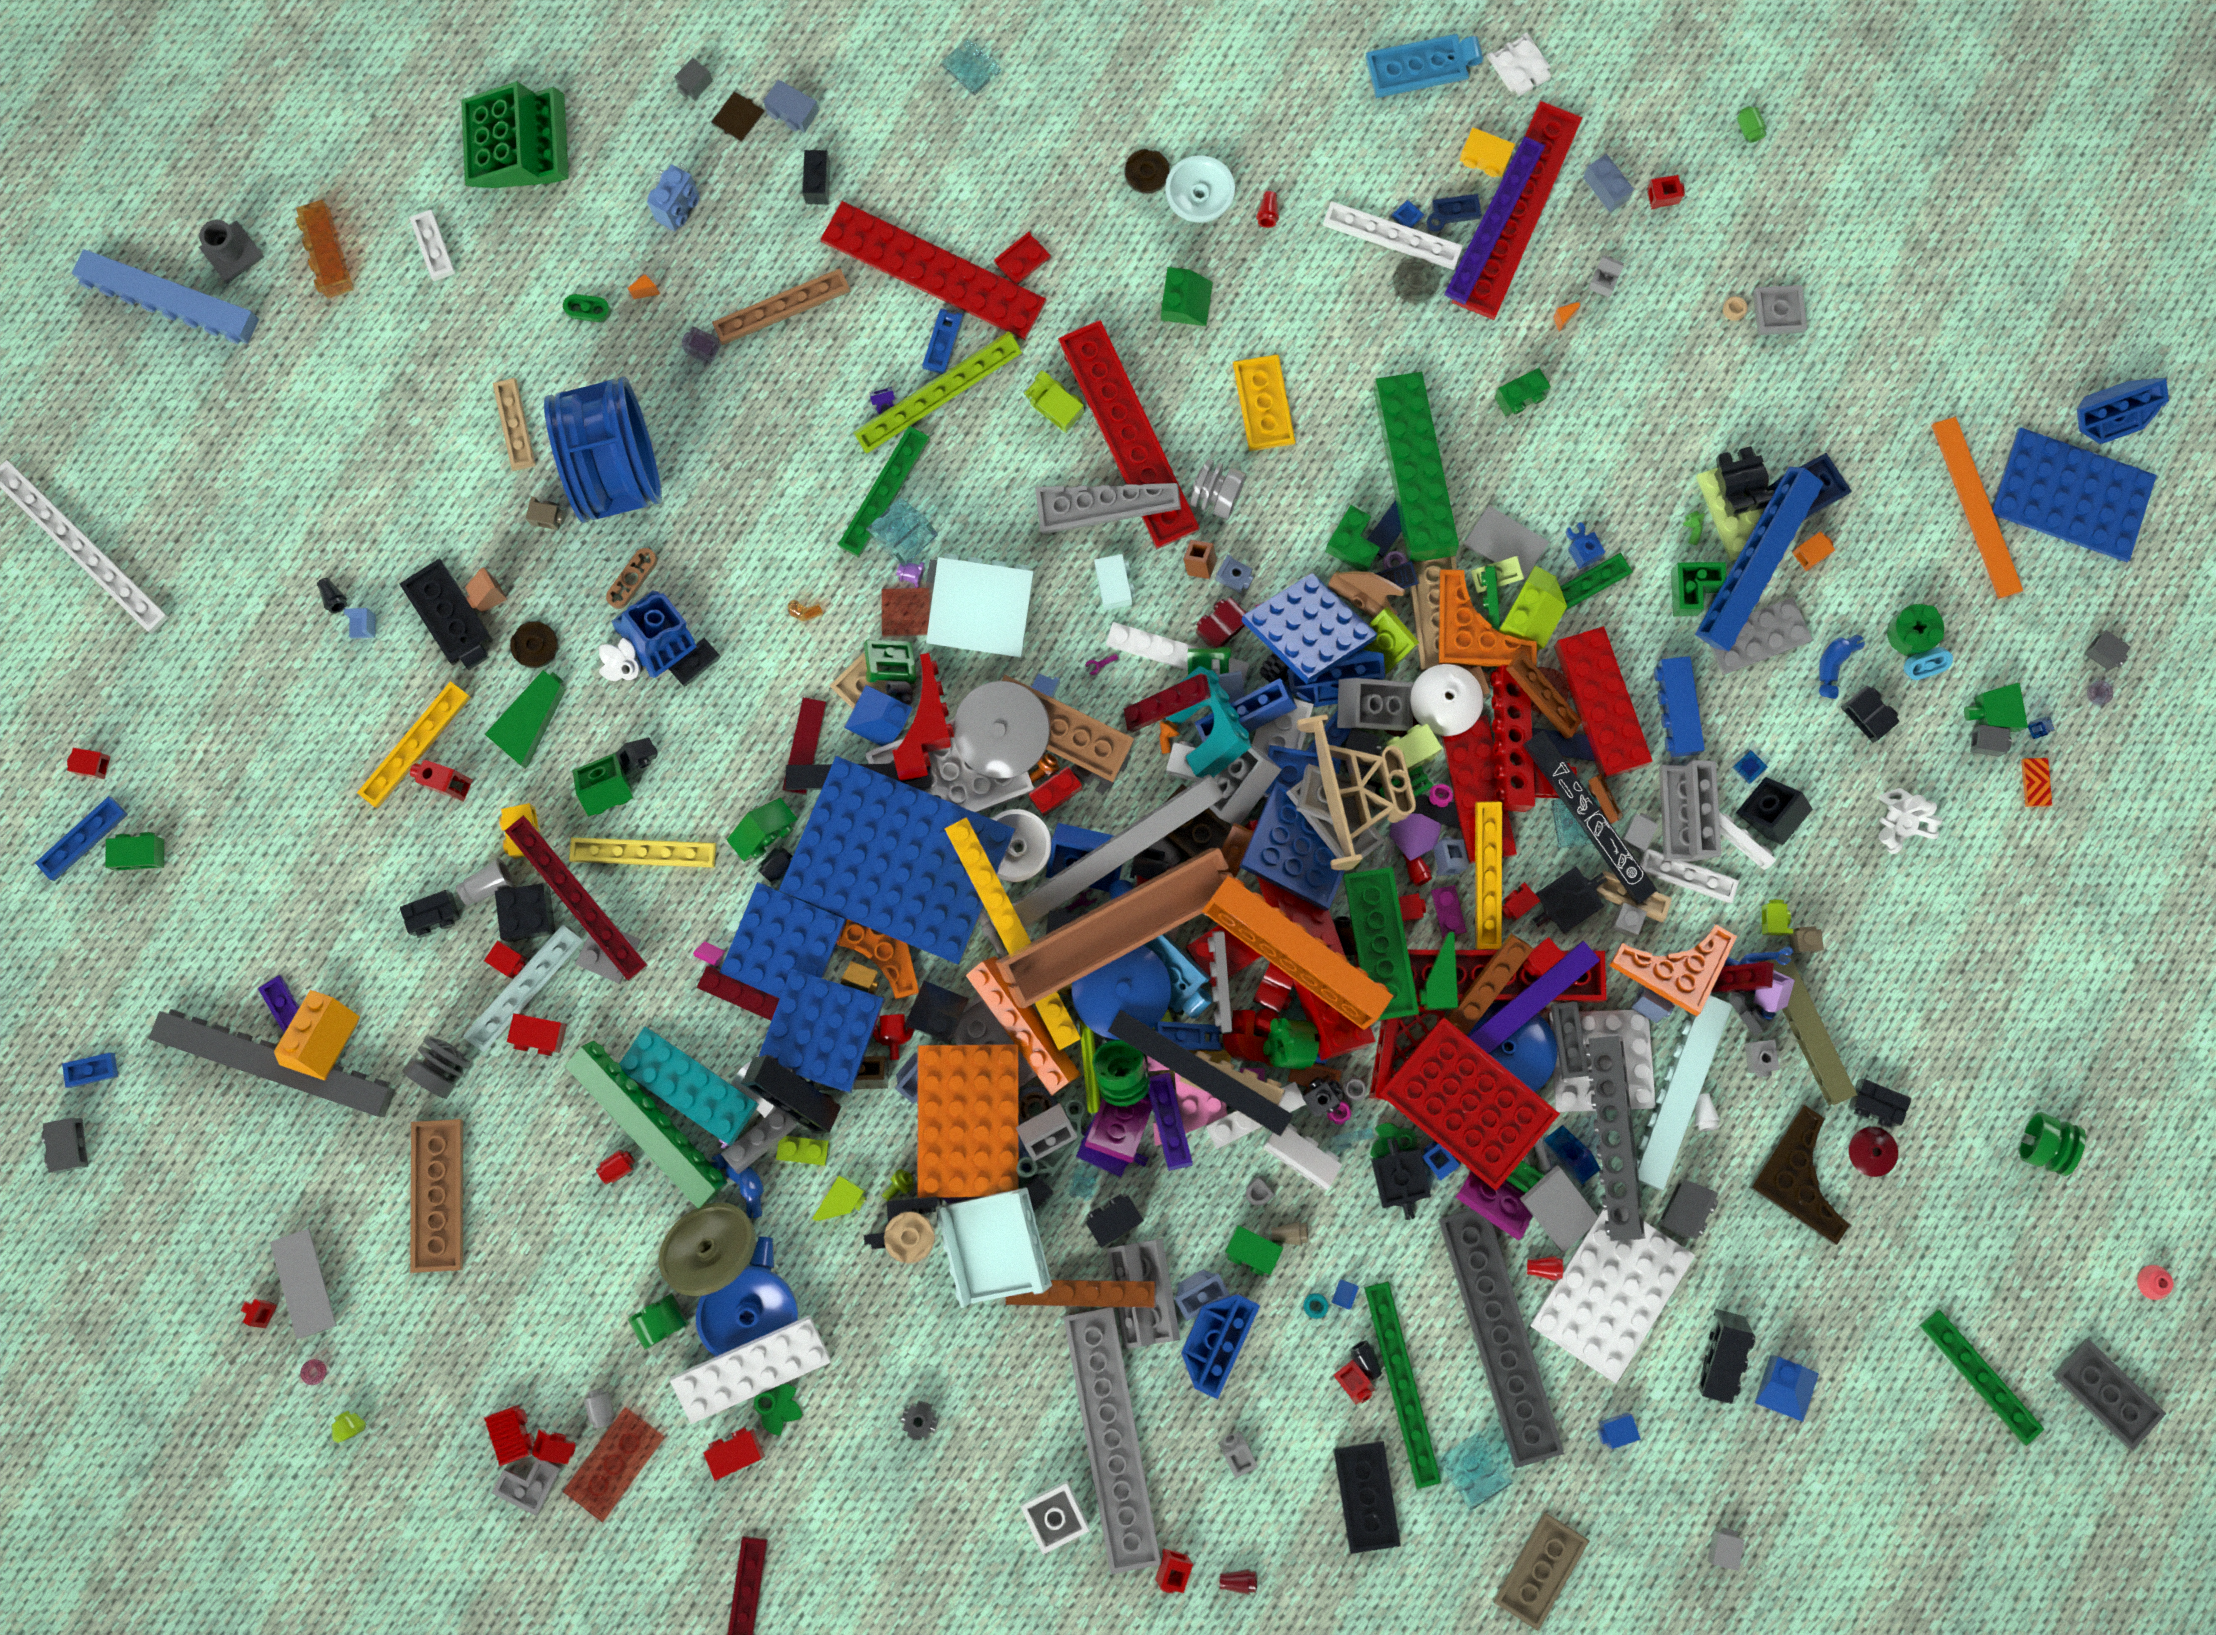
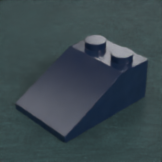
[1766,453,1852,522]

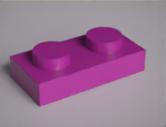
[1431,885,1467,938]

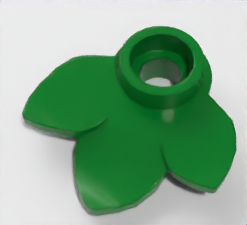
[1370,1123,1417,1157]
[754,1384,803,1436]

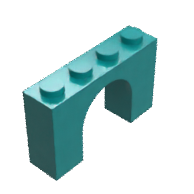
[1166,666,1252,779]

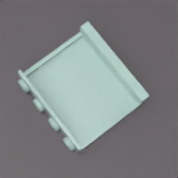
[926,553,1035,657]
[937,1188,1052,1308]

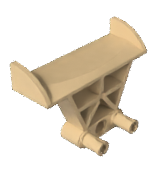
[1297,714,1416,870]

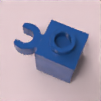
[1565,522,1605,570]

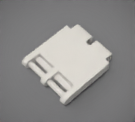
[1487,33,1551,96]

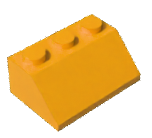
[274,990,360,1080]

